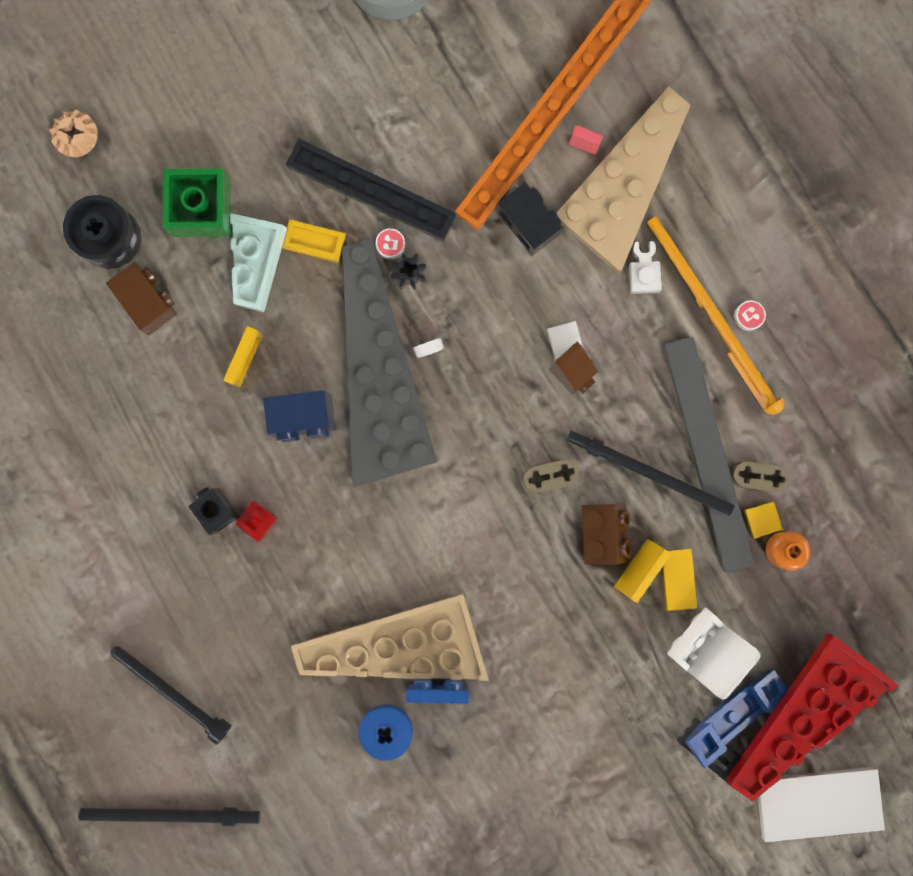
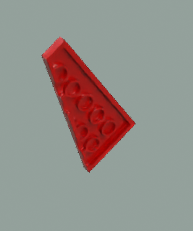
[725,633,899,802]

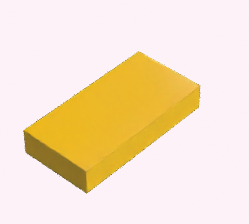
[282,219,347,263]
[223,326,263,387]
[614,539,671,603]
[662,548,697,611]

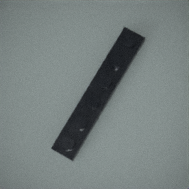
[286,138,456,242]

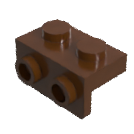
[582,503,632,565]

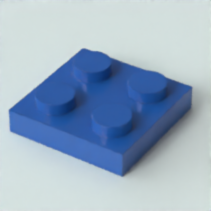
[406,679,469,704]

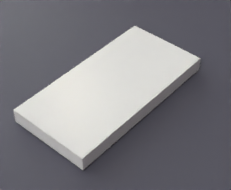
[758,767,885,842]

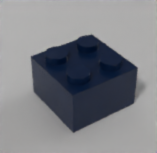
[263,390,336,442]

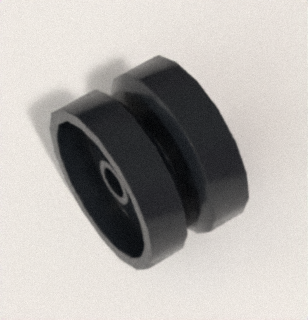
[63,195,141,269]

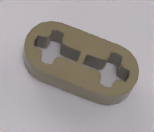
[523,460,579,493]
[730,462,790,492]

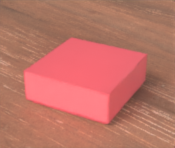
[569,125,603,155]

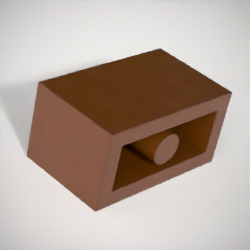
[106,262,177,335]

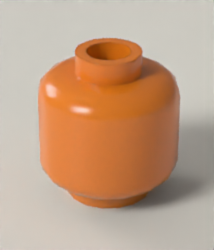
[766,531,811,571]

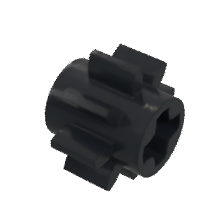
[391,253,427,290]

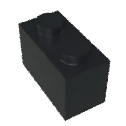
[496,182,562,256]

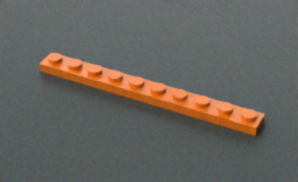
[455,0,651,231]

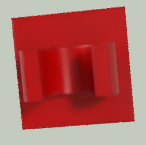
[235,501,278,542]

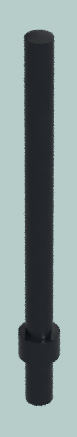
[566,430,735,516]
[78,807,261,827]

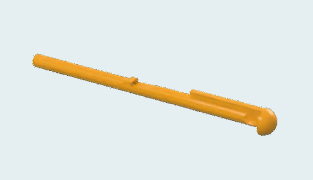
[647,216,785,415]

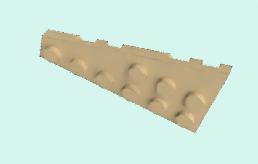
[556,86,690,274]
[291,593,489,681]

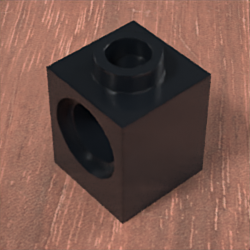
[188,487,240,535]

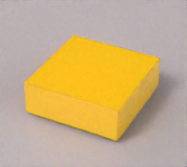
[743,501,783,539]

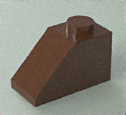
[549,341,598,395]

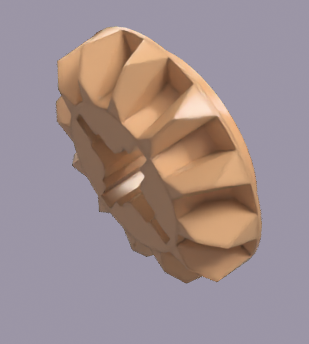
[49,109,98,157]

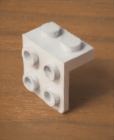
[667,607,761,699]

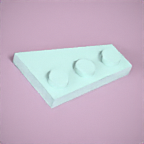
[230,213,287,312]

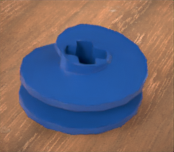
[359,704,413,761]

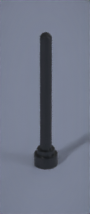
[110,646,232,746]

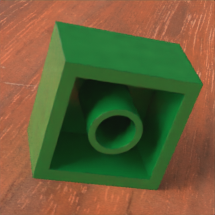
[163,168,231,237]

